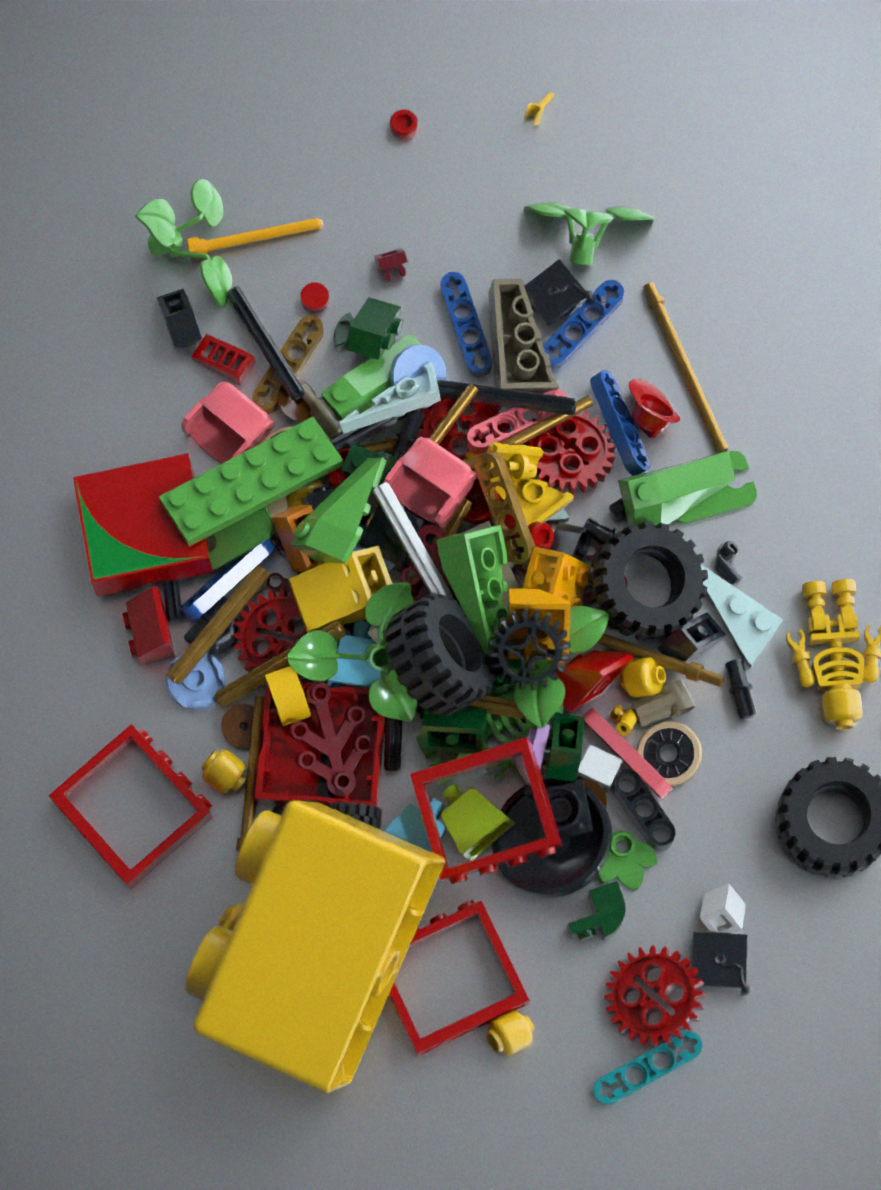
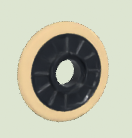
[636,721,702,786]

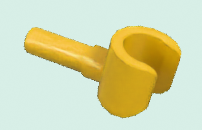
[524,92,554,125]

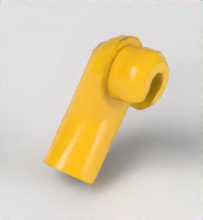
[286,479,323,508]
[609,705,638,736]

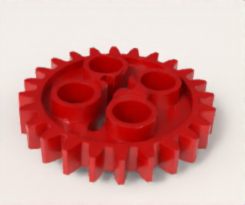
[416,397,510,460]
[522,410,616,495]
[233,588,307,680]
[604,945,706,1047]

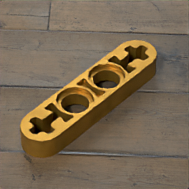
[252,315,324,414]
[475,451,535,565]

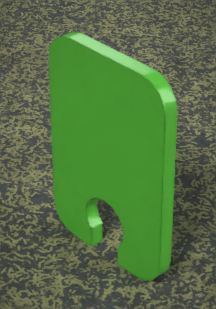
[676,451,757,524]
[209,506,275,573]

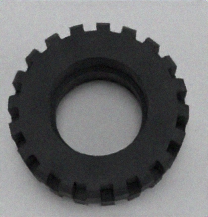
[588,521,708,640]
[385,594,495,716]
[775,757,881,878]

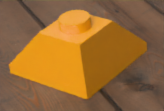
[508,589,571,659]

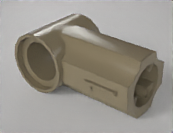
[631,679,696,729]

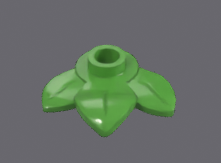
[598,831,658,890]

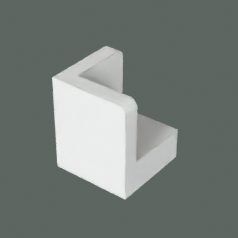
[577,745,623,792]
[700,884,746,934]

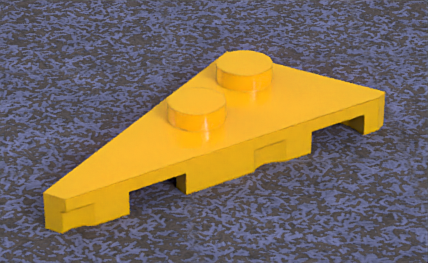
[465,451,574,525]

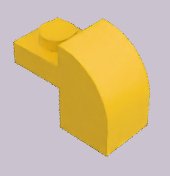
[265,666,311,726]

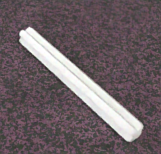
[373,482,454,599]

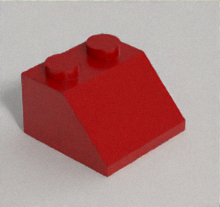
[122,586,176,666]
[555,650,634,713]

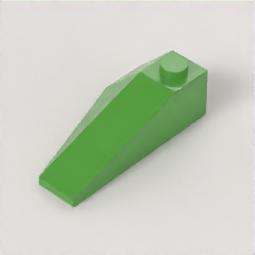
[321,333,421,446]
[618,451,735,526]
[291,457,387,563]
[436,525,508,654]

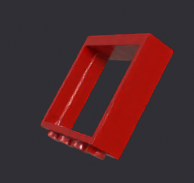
[48,724,213,890]
[410,737,562,885]
[389,900,530,1057]

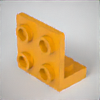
[522,547,591,607]

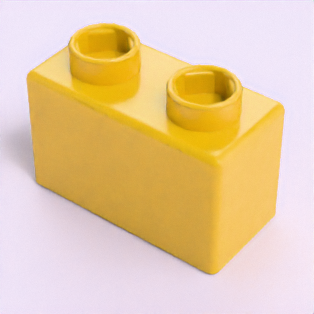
[185,801,445,1093]

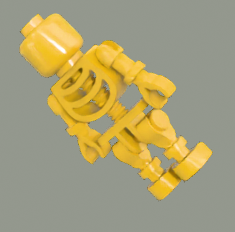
[786,579,881,730]

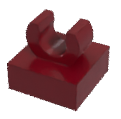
[374,248,408,281]

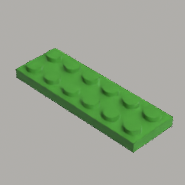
[159,417,343,547]

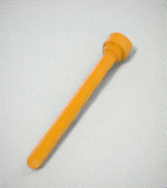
[186,218,323,261]

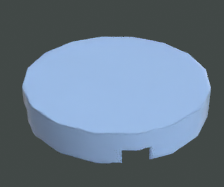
[390,344,447,386]
[165,653,226,710]

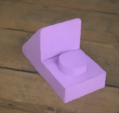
[511,724,550,786]

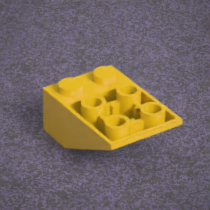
[288,546,393,633]

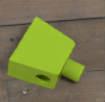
[441,784,515,861]

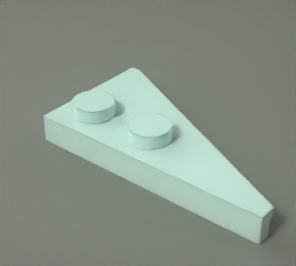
[340,361,441,433]
[700,564,784,668]

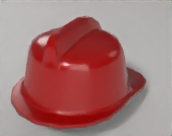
[628,379,680,439]

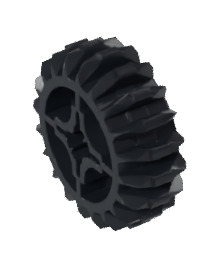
[488,608,570,690]

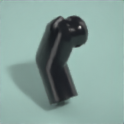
[207,618,239,656]

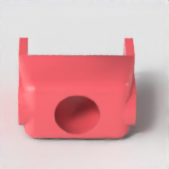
[181,382,275,464]
[383,437,477,529]

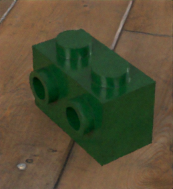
[346,297,403,360]
[421,708,487,754]
[542,712,585,782]

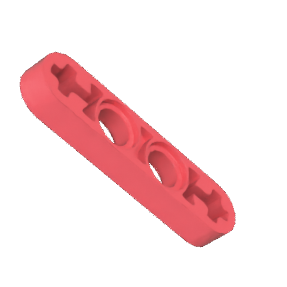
[466,389,568,455]
[582,707,673,799]

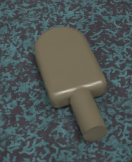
[302,384,343,439]

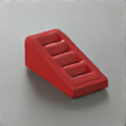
[191,334,256,386]

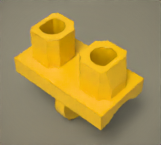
[486,442,544,480]

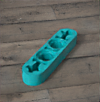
[593,1031,702,1105]

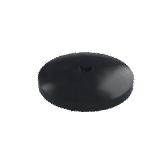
[492,778,612,898]

